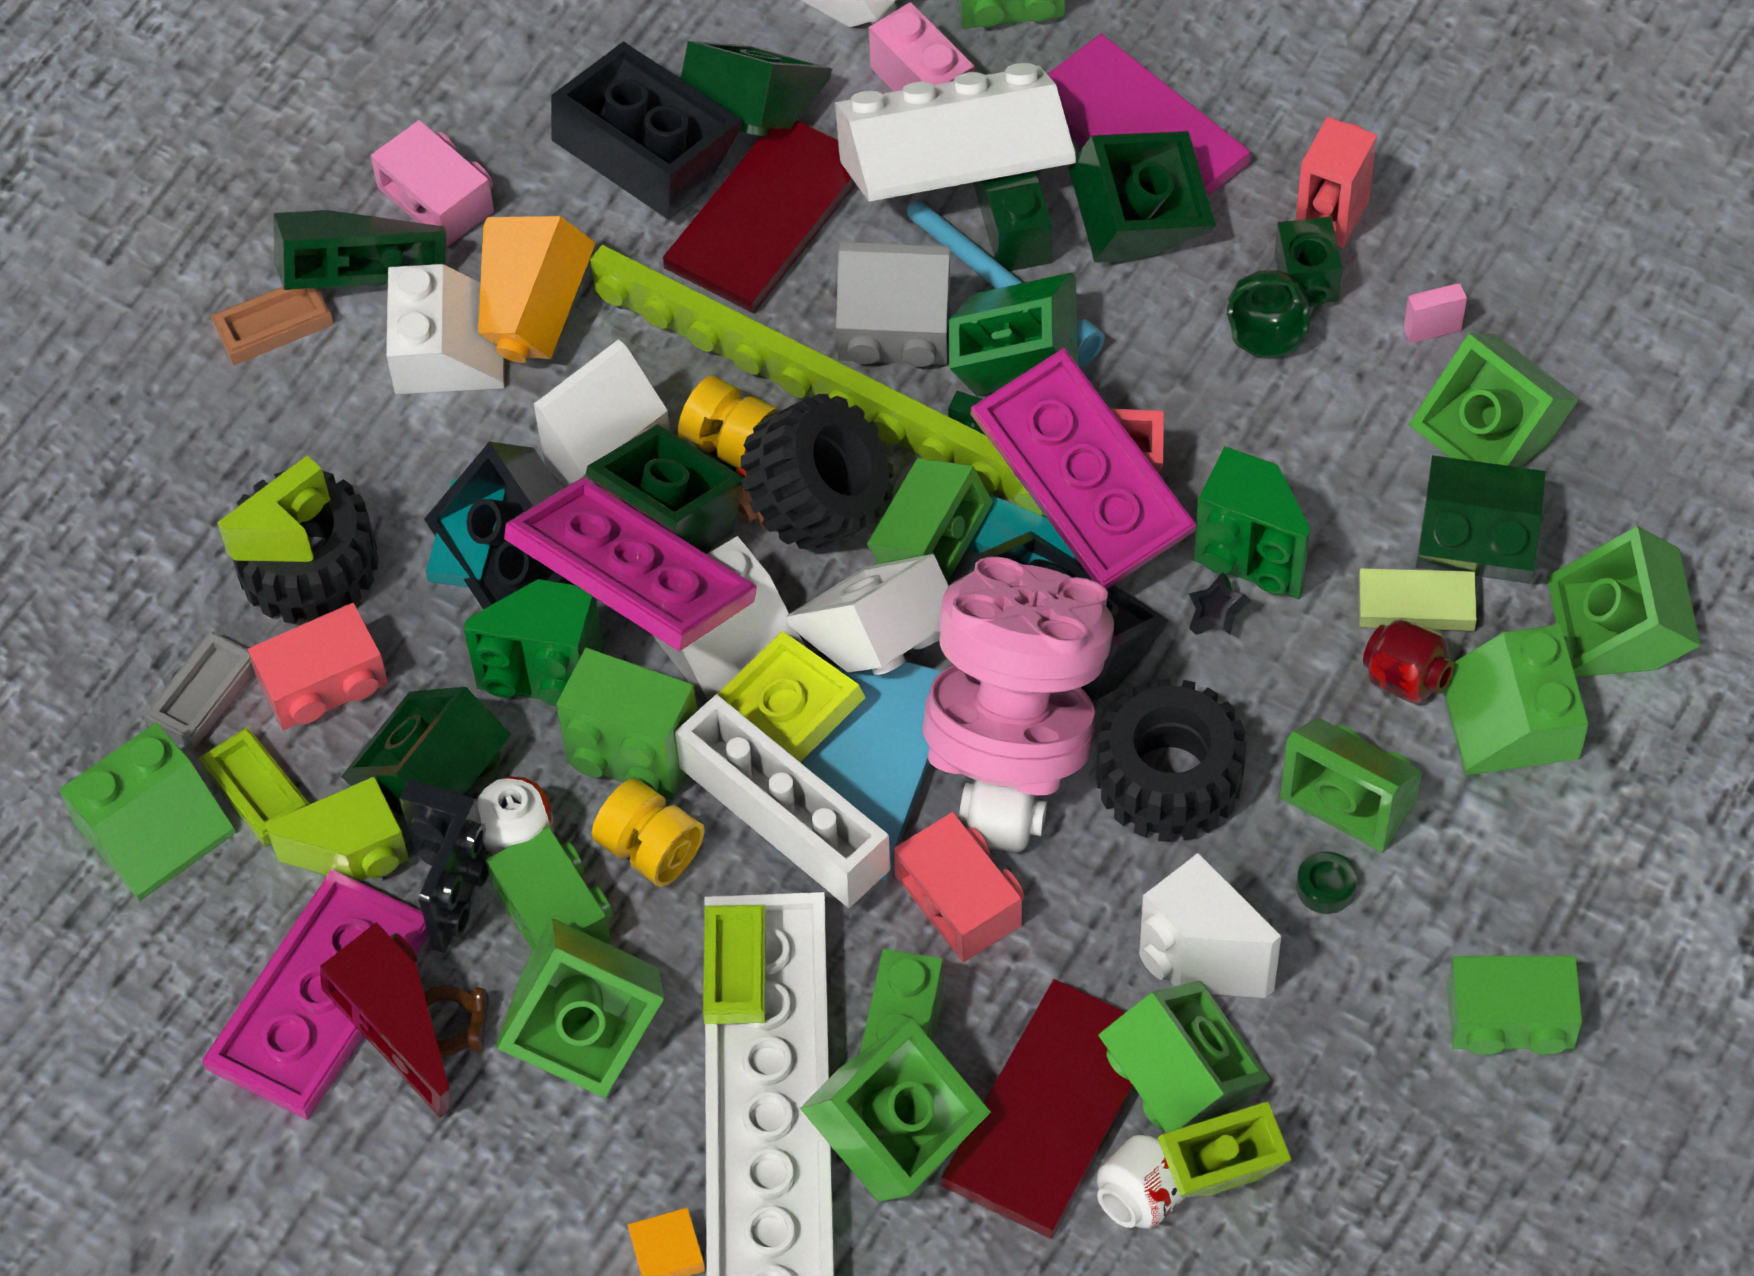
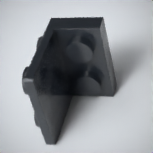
[400,779,493,953]

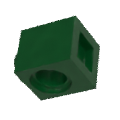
[1274,217,1343,307]

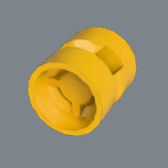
[678,375,780,469]
[591,778,705,887]

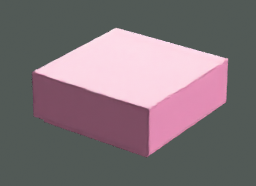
[1403,283,1467,343]

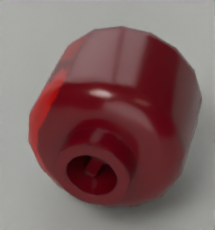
[1363,618,1454,704]

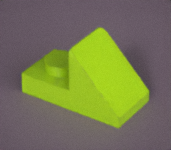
[217,455,330,562]

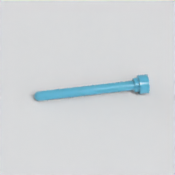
[907,200,1105,368]

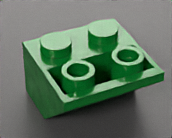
[949,272,1078,396]
[1193,446,1311,599]
[464,579,604,706]

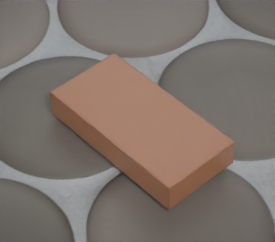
[210,286,334,366]

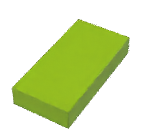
[199,727,309,847]
[703,904,766,1024]

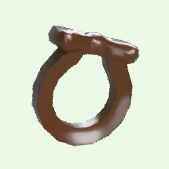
[424,985,489,1057]

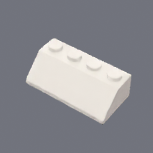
[835,63,1076,202]

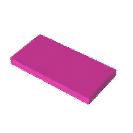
[1047,33,1251,196]
[970,348,1197,590]
[504,477,757,652]
[202,869,429,1120]

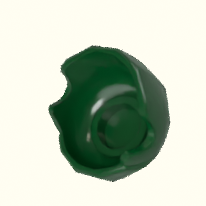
[1226,270,1310,358]

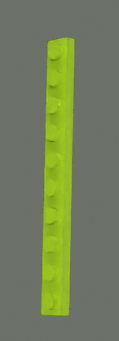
[590,245,1046,517]

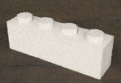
[675,694,890,908]

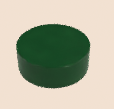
[1296,851,1357,914]

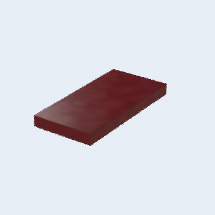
[662,120,856,313]
[941,979,1135,1240]

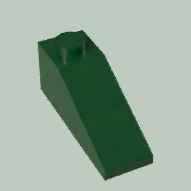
[973,171,1052,271]
[274,210,446,290]

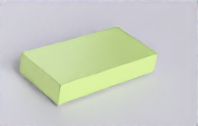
[1358,568,1476,631]

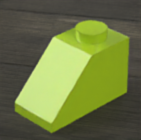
[265,777,409,882]
[1157,1101,1292,1197]

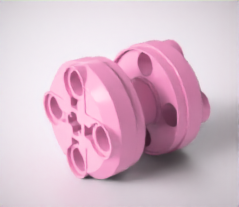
[922,557,1114,796]

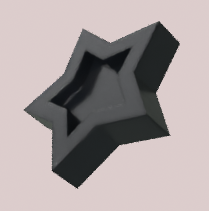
[1189,572,1251,635]

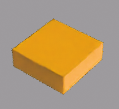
[627,1207,705,1276]

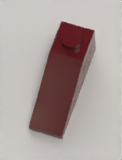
[320,922,450,1118]

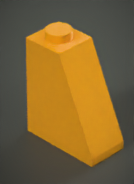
[478,216,596,363]

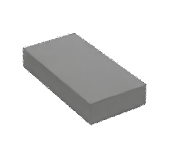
[144,631,255,751]

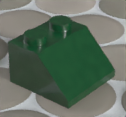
[680,41,832,136]
[1069,131,1216,263]
[585,424,743,552]
[1416,455,1546,584]
[341,687,512,816]

